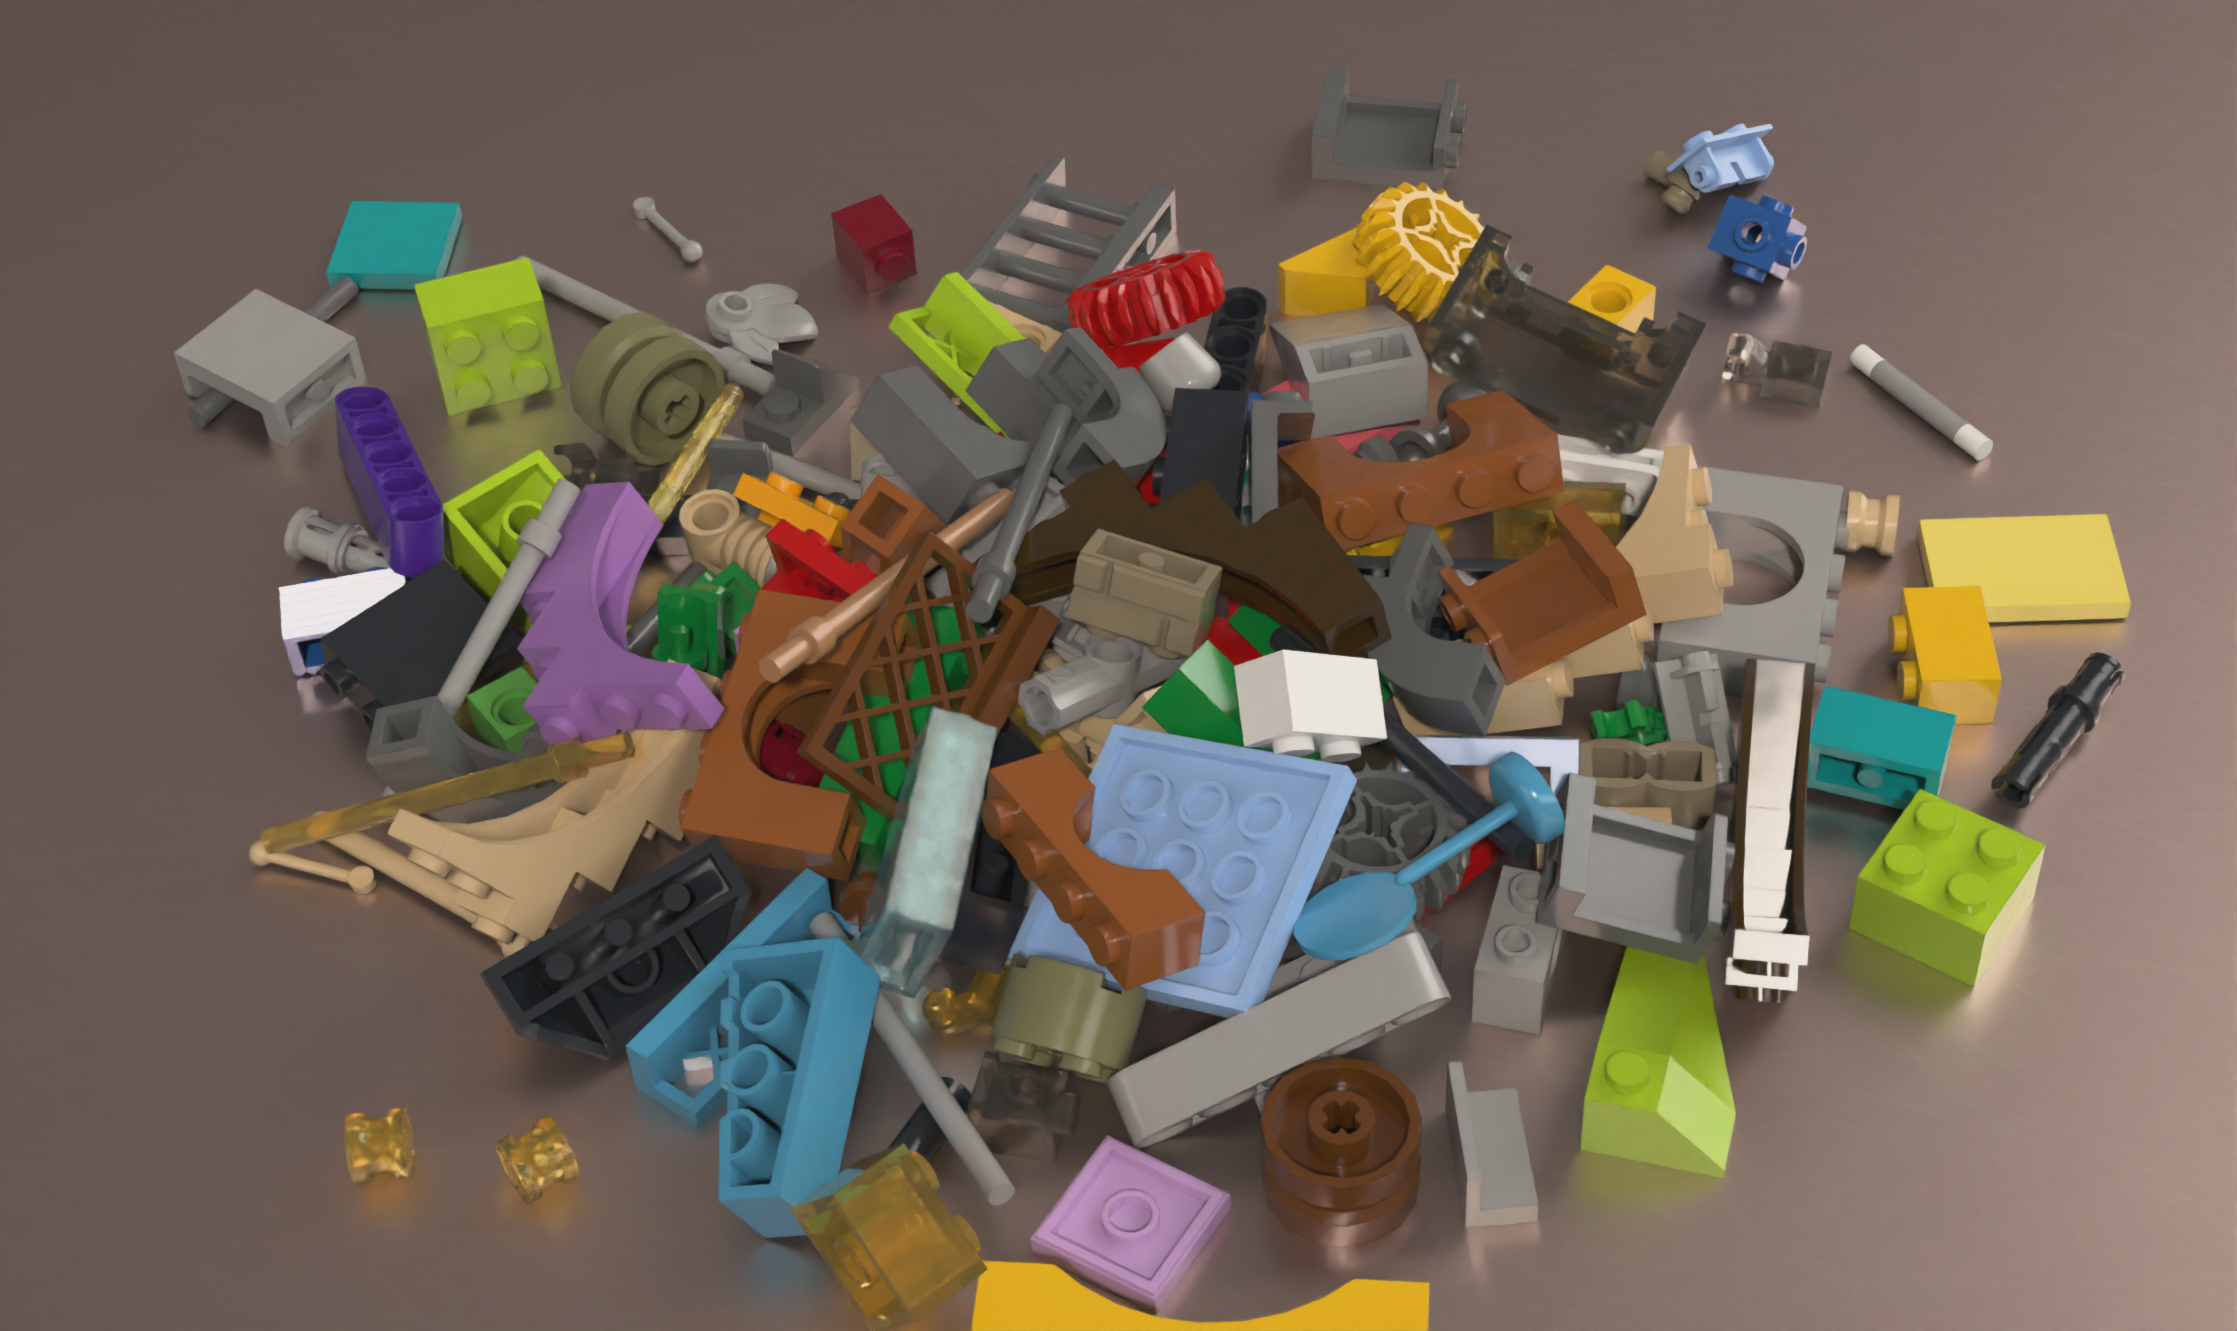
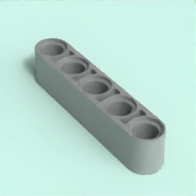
[1106,932,1451,1148]

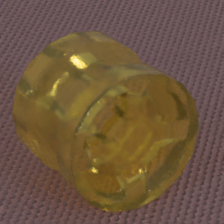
[345,1107,415,1185]
[495,1115,580,1205]

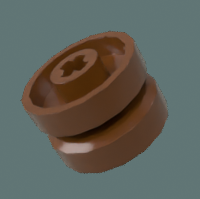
[1261,1057,1422,1247]

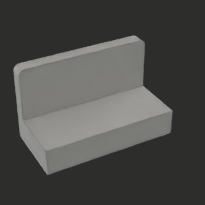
[1445,1061,1538,1228]

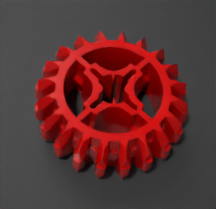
[1066,249,1226,349]

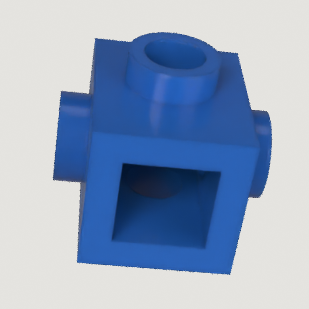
[1707,194,1807,283]

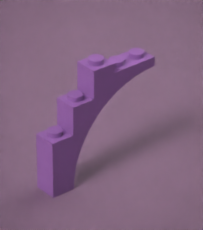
[517,481,725,751]

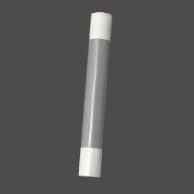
[1849,344,1993,461]

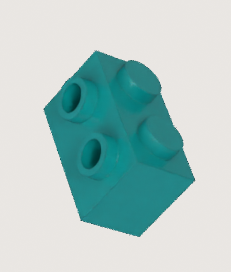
[1807,686,1957,810]

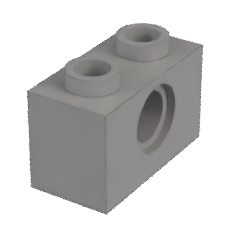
[1472,865,1567,1035]

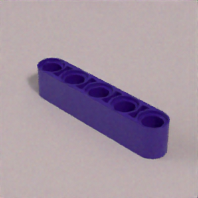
[335,387,445,577]

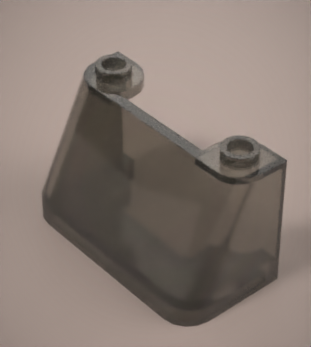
[1423,224,1706,454]

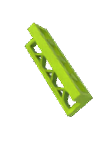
[888,272,1026,439]

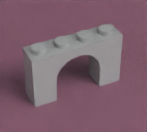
[1657,466,1849,697]

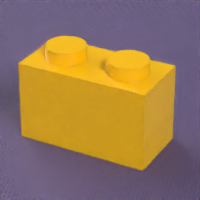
[1888,586,2002,725]

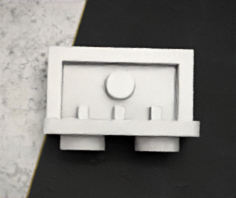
[1536,434,1664,517]

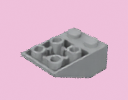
[1269,304,1428,439]

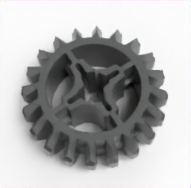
[1309,760,1471,924]

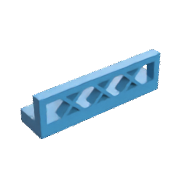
[626,868,876,1126]

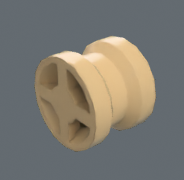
[1842,490,1900,556]

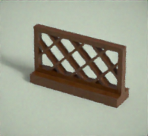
[796,531,1060,844]

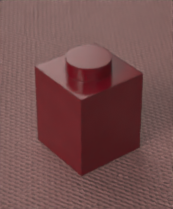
[831,194,917,294]

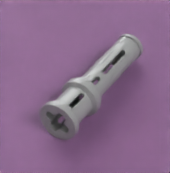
[284,507,465,582]

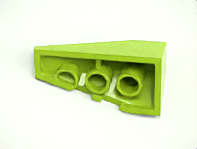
[442,449,641,657]
[1580,946,1736,1179]

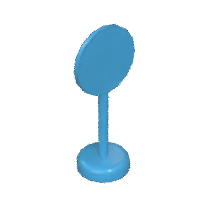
[1294,751,1566,960]

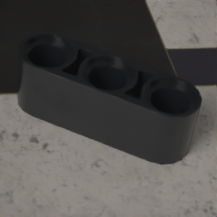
[1204,287,1268,393]

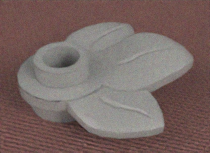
[704,283,819,365]

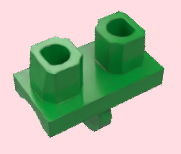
[652,581,726,680]

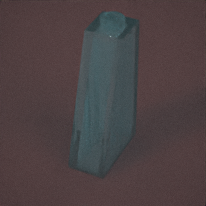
[855,707,997,999]

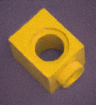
[1565,265,1656,369]

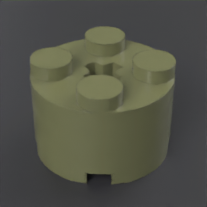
[990,953,1148,1086]

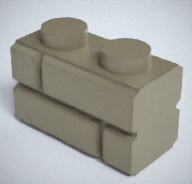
[1067,529,1223,658]

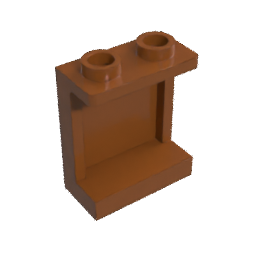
[1438,499,1647,686]

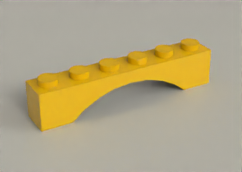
[971,1261,1430,1331]

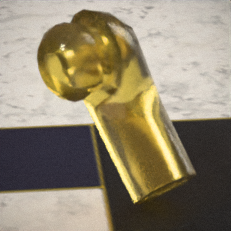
[921,962,1009,1036]

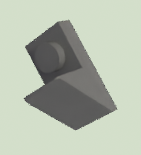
[742,349,859,455]

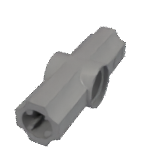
[1018,634,1189,735]

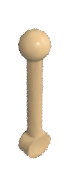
[249,840,377,895]

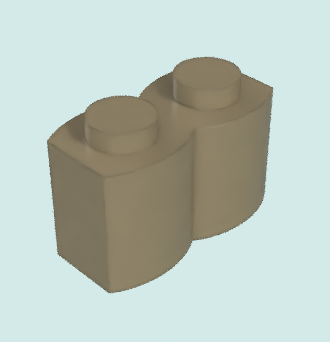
[1578,738,1716,830]

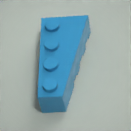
[718,937,881,1238]

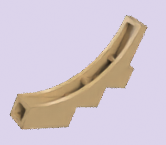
[1393,443,1734,736]
[387,659,721,945]

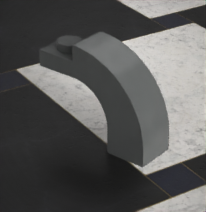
[1035,327,1167,488]
[1364,524,1506,737]
[366,696,604,824]

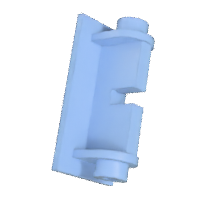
[1666,124,1774,193]

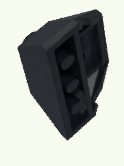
[480,835,751,1062]

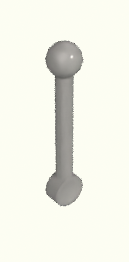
[633,197,703,263]

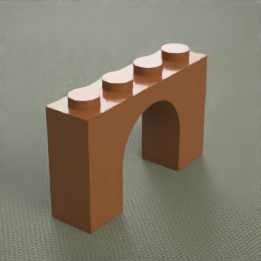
[1277,390,1564,550]
[679,589,921,881]

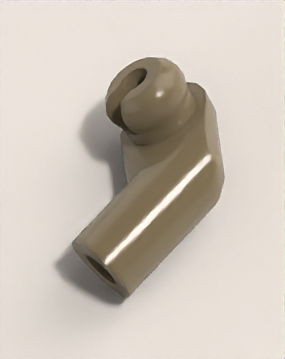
[1644,150,1702,215]

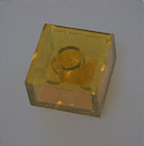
[790,1143,988,1331]

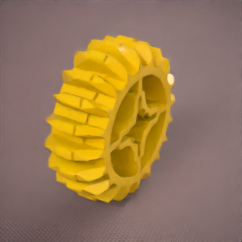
[1353,181,1506,329]

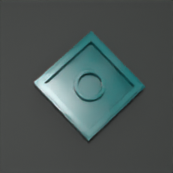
[326,201,463,290]

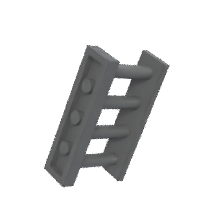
[960,154,1177,333]

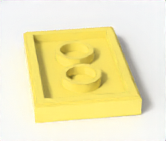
[1917,514,2131,622]

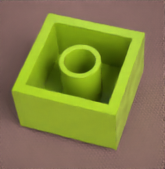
[414,257,562,416]
[1849,789,2046,987]

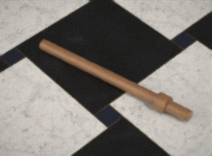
[759,488,1014,683]

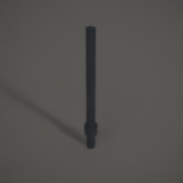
[1270,626,1535,862]

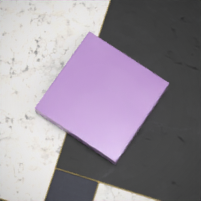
[1030,1135,1231,1315]

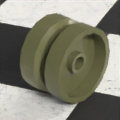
[570,312,725,466]

